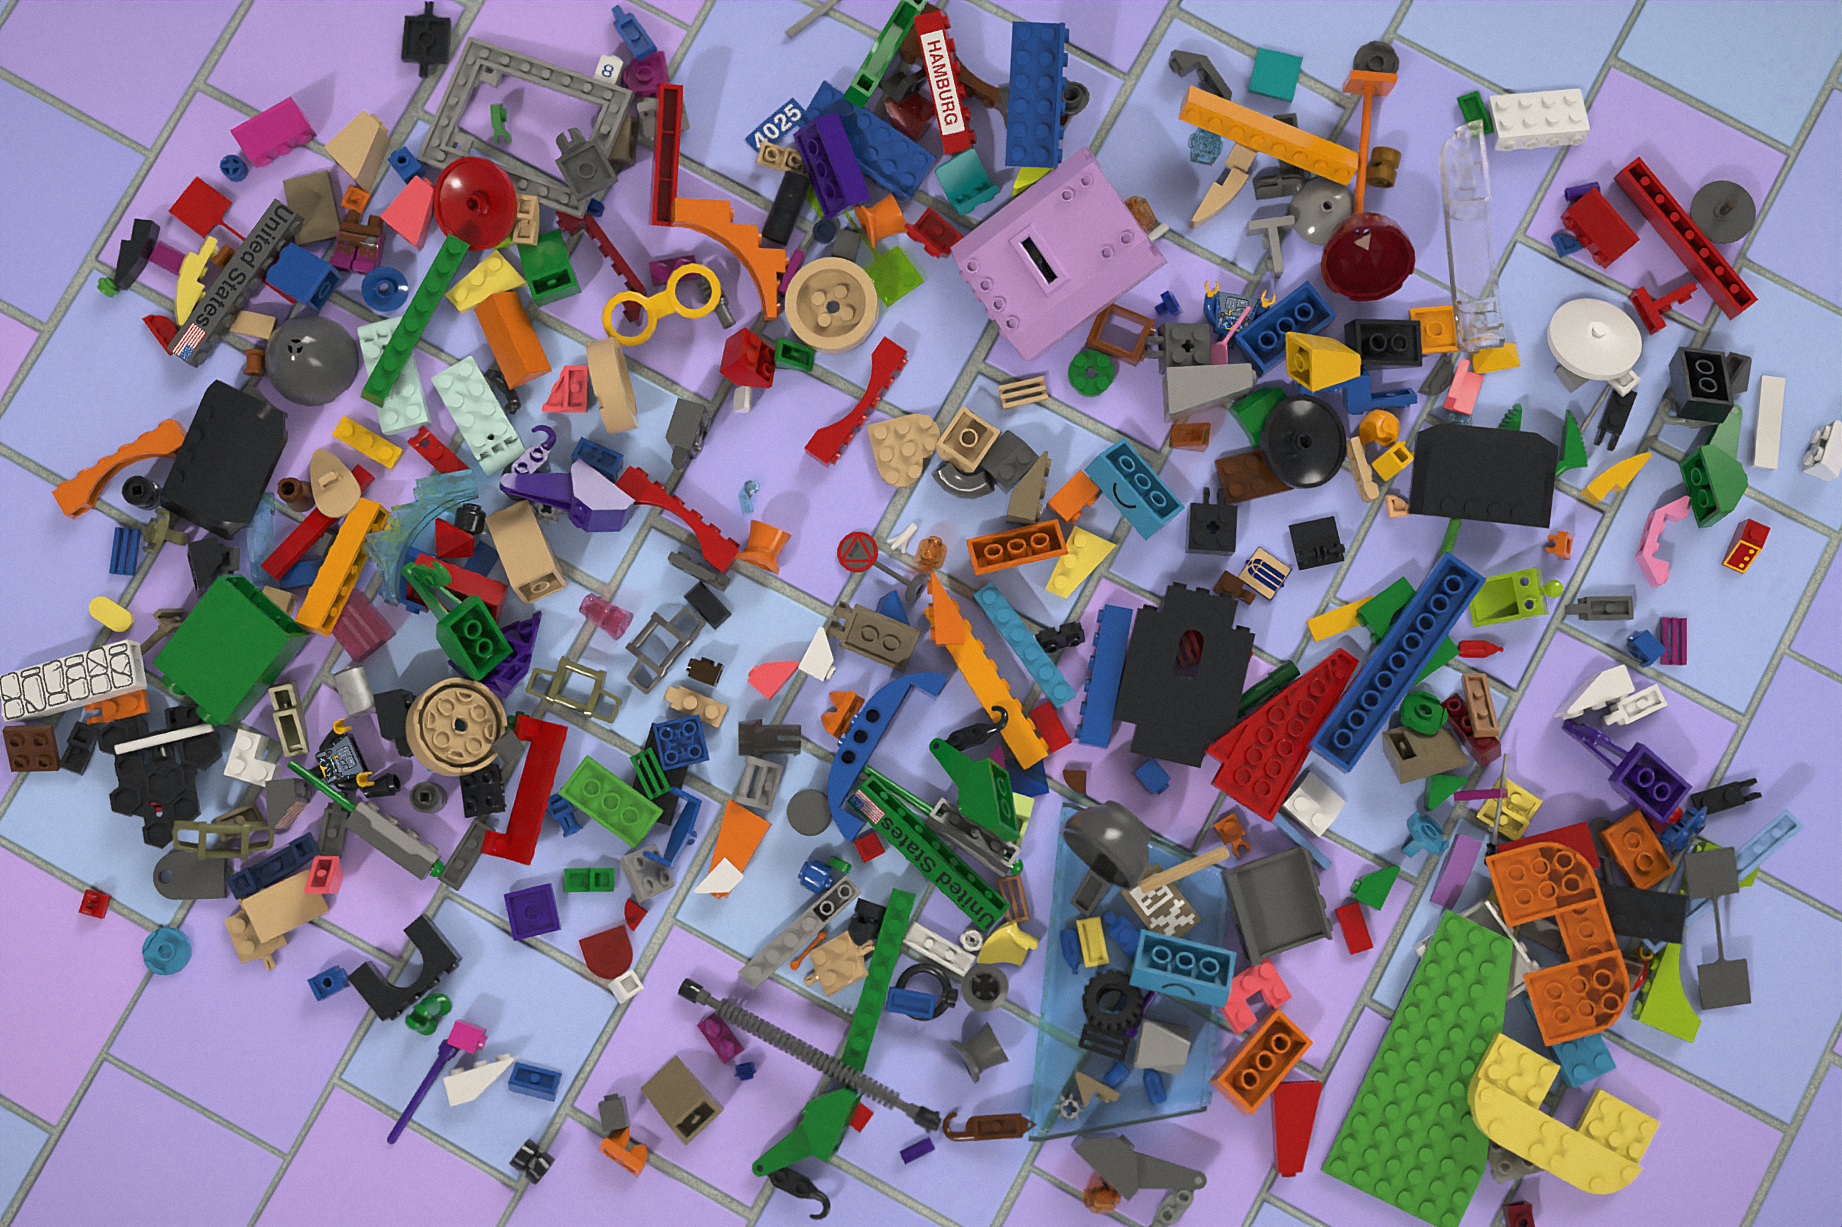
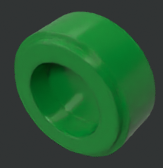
[827,856,852,874]

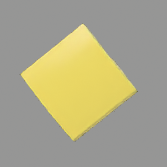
[1476,775,1543,840]

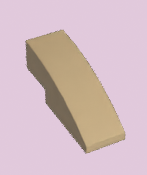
[1189,167,1249,229]

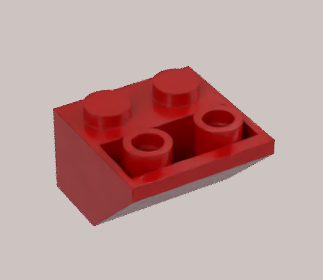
[719,327,776,388]

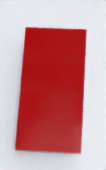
[1495,821,1601,869]

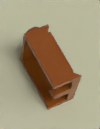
[1085,303,1157,367]

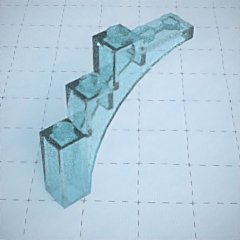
[364,469,479,606]

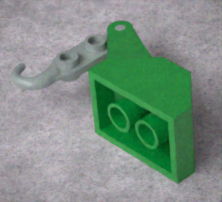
[1658,399,1748,529]

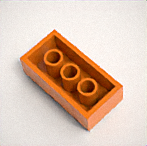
[1209,1008,1314,1116]

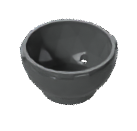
[1059,800,1152,890]

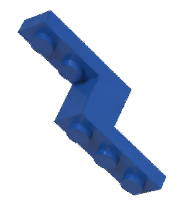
[1295,368,1417,415]

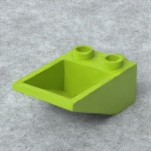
[1469,568,1564,628]

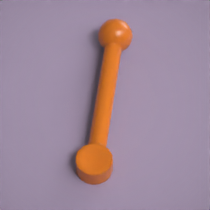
[790,931,827,970]

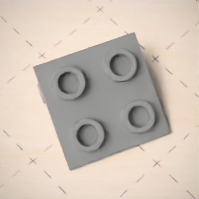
[1487,1138,1545,1184]

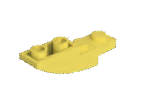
[174,236,219,327]

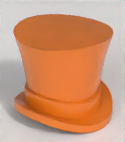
[854,193,908,249]
[735,520,791,575]

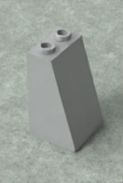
[1162,363,1256,423]

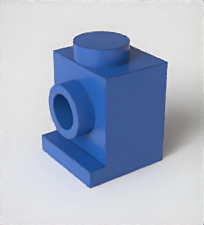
[1626,629,1667,668]
[307,965,350,1002]

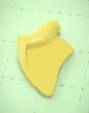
[977,921,1039,966]

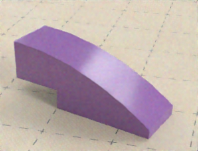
[1429,834,1482,910]

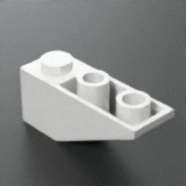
[443,1053,518,1106]

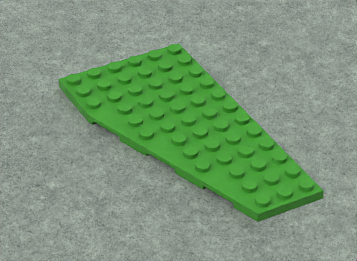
[1321,909,1513,1227]

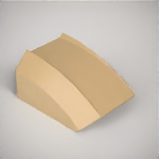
[935,405,1002,473]

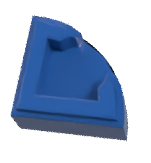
[1551,234,1583,258]

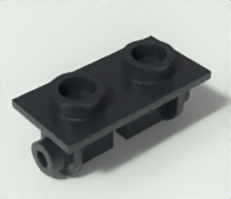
[1035,621,1085,653]

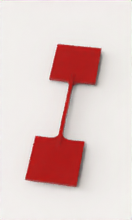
[168,176,296,305]

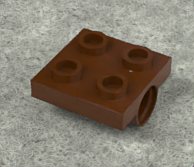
[2,725,60,772]

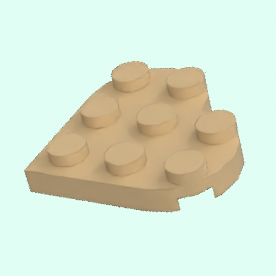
[867,414,940,488]

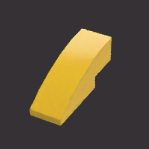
[1580,452,1652,504]

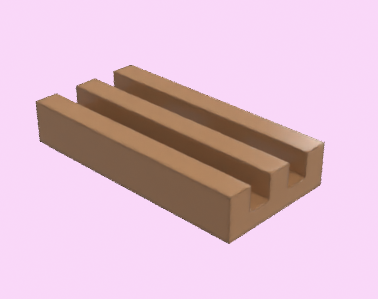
[997,874,1030,923]

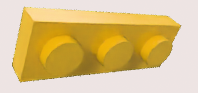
[332,416,405,471]

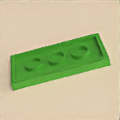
[558,755,664,849]

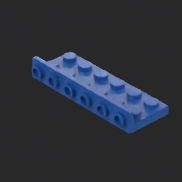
[1005,21,1069,168]
[794,80,938,202]

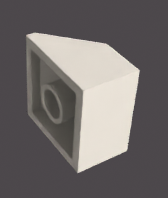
[1280,771,1346,838]

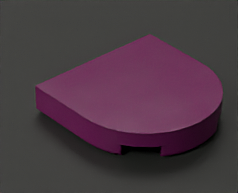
[622,51,670,98]

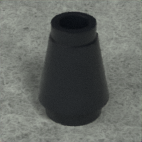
[363,773,401,798]

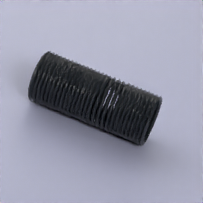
[761,170,812,246]

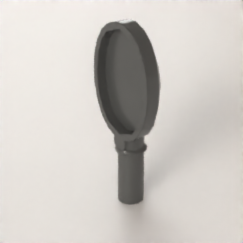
[1588,817,1615,884]

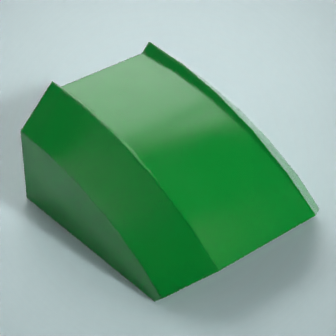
[1228,384,1288,449]

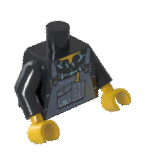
[309,718,374,791]

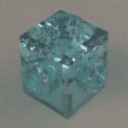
[1188,127,1223,166]

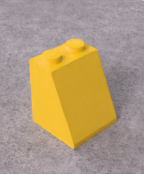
[1285,332,1361,392]

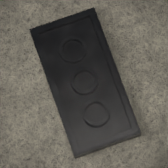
[632,722,689,826]

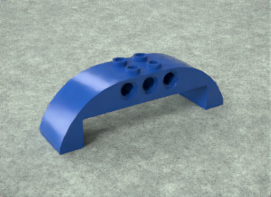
[827,672,948,843]

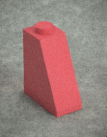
[380,176,435,251]

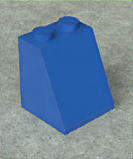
[265,242,343,315]

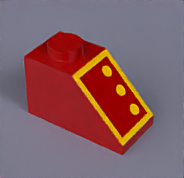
[1721,519,1771,574]

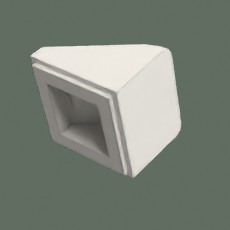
[733,386,752,413]
[608,969,645,1004]

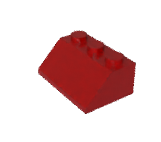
[1560,186,1640,269]

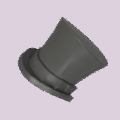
[787,789,832,836]
[961,964,1009,1011]
[951,1022,1010,1084]

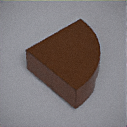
[1062,770,1087,795]

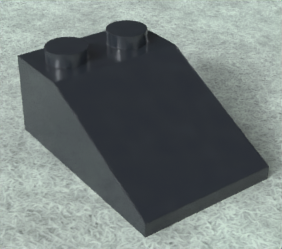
[1344,319,1422,371]

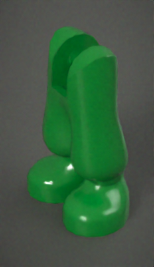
[405,993,452,1036]

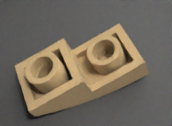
[755,140,805,175]

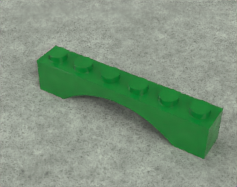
[843,0,927,109]

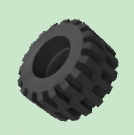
[1082,969,1144,1036]

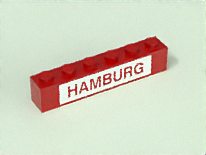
[914,10,977,156]

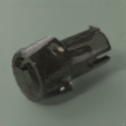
[738,719,801,758]

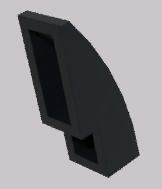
[114,218,161,291]

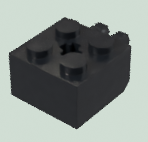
[1185,487,1238,556]
[373,689,417,758]

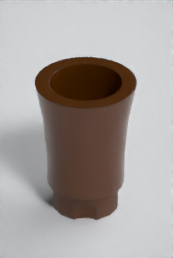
[277,477,316,512]

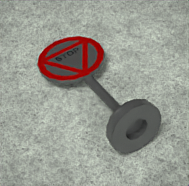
[837,532,929,604]

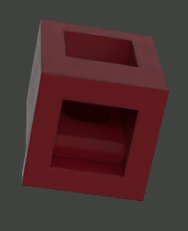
[1502,1200,1535,1227]

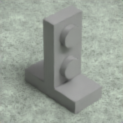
[1245,215,1295,278]

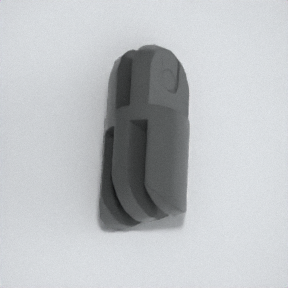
[1252,173,1304,200]

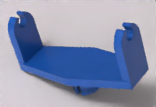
[642,787,702,868]

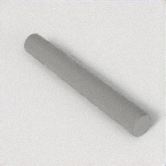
[785,0,842,39]

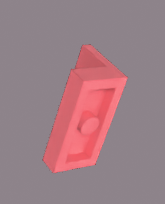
[1443,358,1484,416]

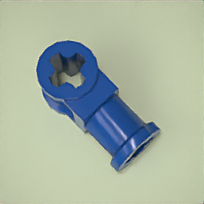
[547,787,583,838]

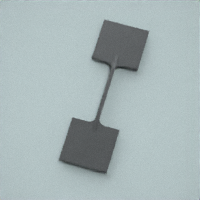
[1684,847,1752,1010]

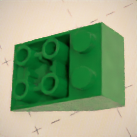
[516,229,582,307]

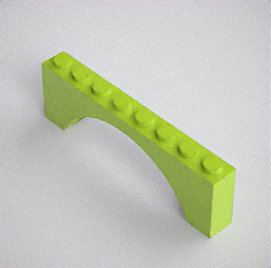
[1631,842,1760,1043]

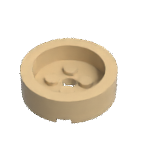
[785,257,880,354]
[586,336,639,435]
[406,678,507,776]

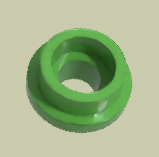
[97,277,120,298]

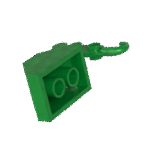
[400,561,513,681]

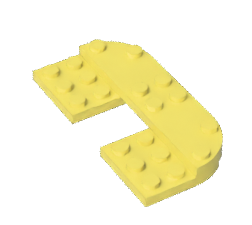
[1467,1031,1660,1194]

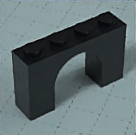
[347,914,462,1022]

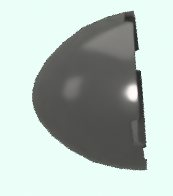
[265,315,359,407]

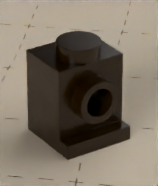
[686,657,725,688]

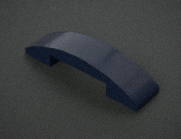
[226,832,321,900]

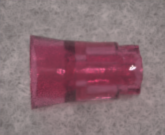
[579,593,633,641]

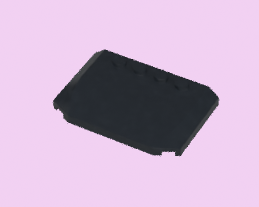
[160,379,288,541]
[1407,423,1559,529]

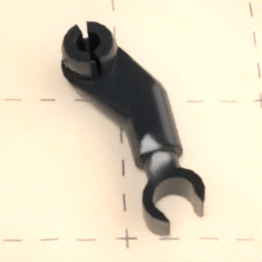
[483,369,521,415]

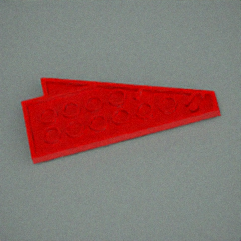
[1203,648,1360,822]

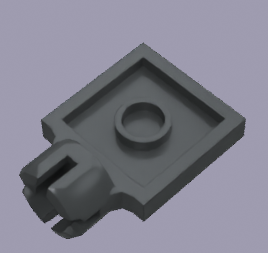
[555,128,619,203]

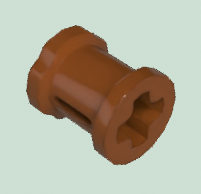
[243,349,265,377]

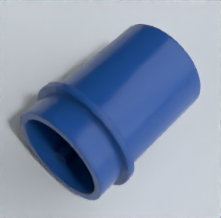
[1102,1060,1131,1089]

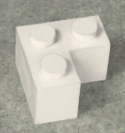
[223,729,284,787]

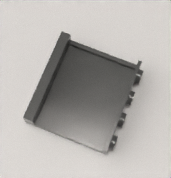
[1220,845,1333,967]

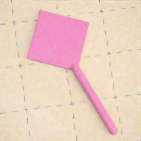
[1210,306,1251,365]

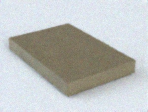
[283,170,340,247]

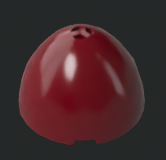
[1320,212,1416,302]

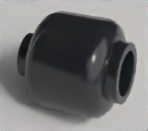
[453,503,486,536]

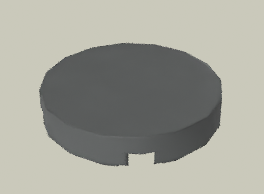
[1353,41,1400,74]

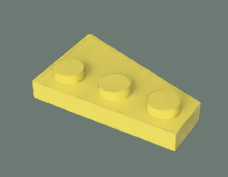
[445,249,528,313]
[1045,526,1117,599]

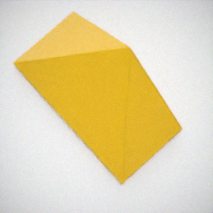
[1469,342,1521,375]

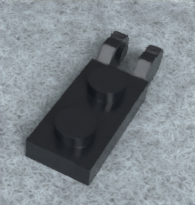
[1594,388,1638,452]
[1690,778,1762,815]

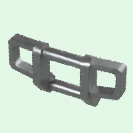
[625,607,705,694]

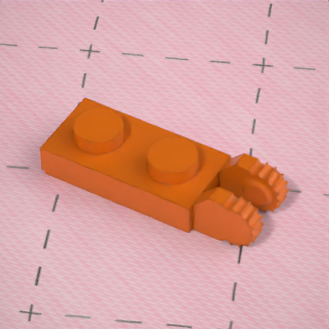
[84,689,150,725]

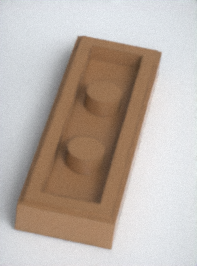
[1461,673,1500,737]

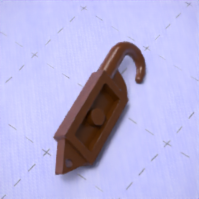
[942,1112,1037,1142]

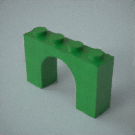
[1355,576,1460,687]

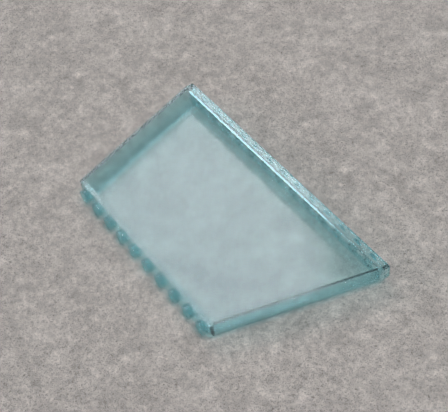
[1027,802,1230,1142]

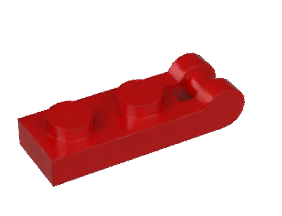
[407,425,471,486]

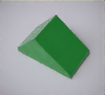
[774,338,814,372]
[1424,774,1468,811]

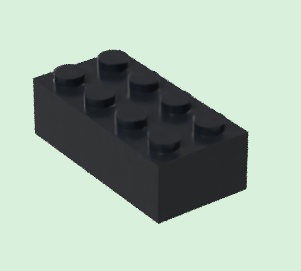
[1598,883,1689,945]

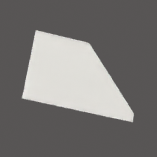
[694,858,744,893]

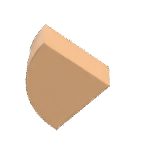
[1384,495,1412,519]

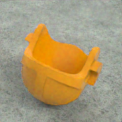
[1358,409,1400,447]

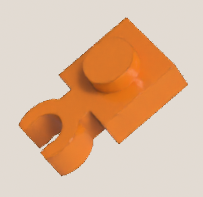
[1212,813,1251,857]

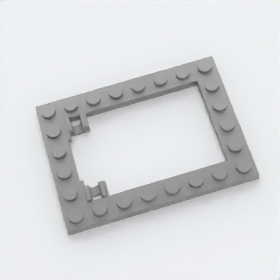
[416,36,635,219]

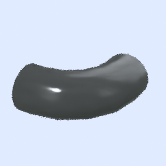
[931,462,995,499]

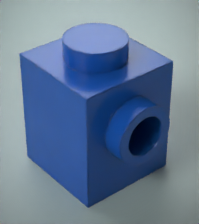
[387,146,427,185]

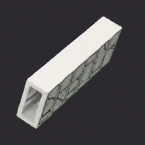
[0,639,147,724]

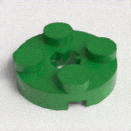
[1068,350,1114,397]
[1399,691,1448,736]

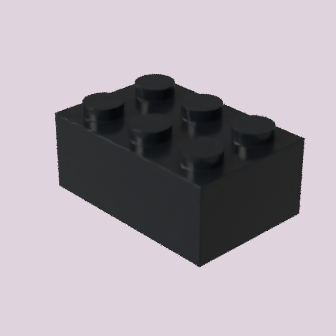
[1669,346,1734,424]

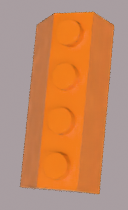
[966,519,1068,576]

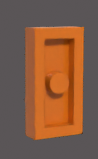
[821,690,865,739]
[598,1126,647,1177]

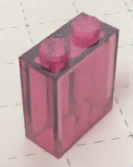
[331,588,397,663]

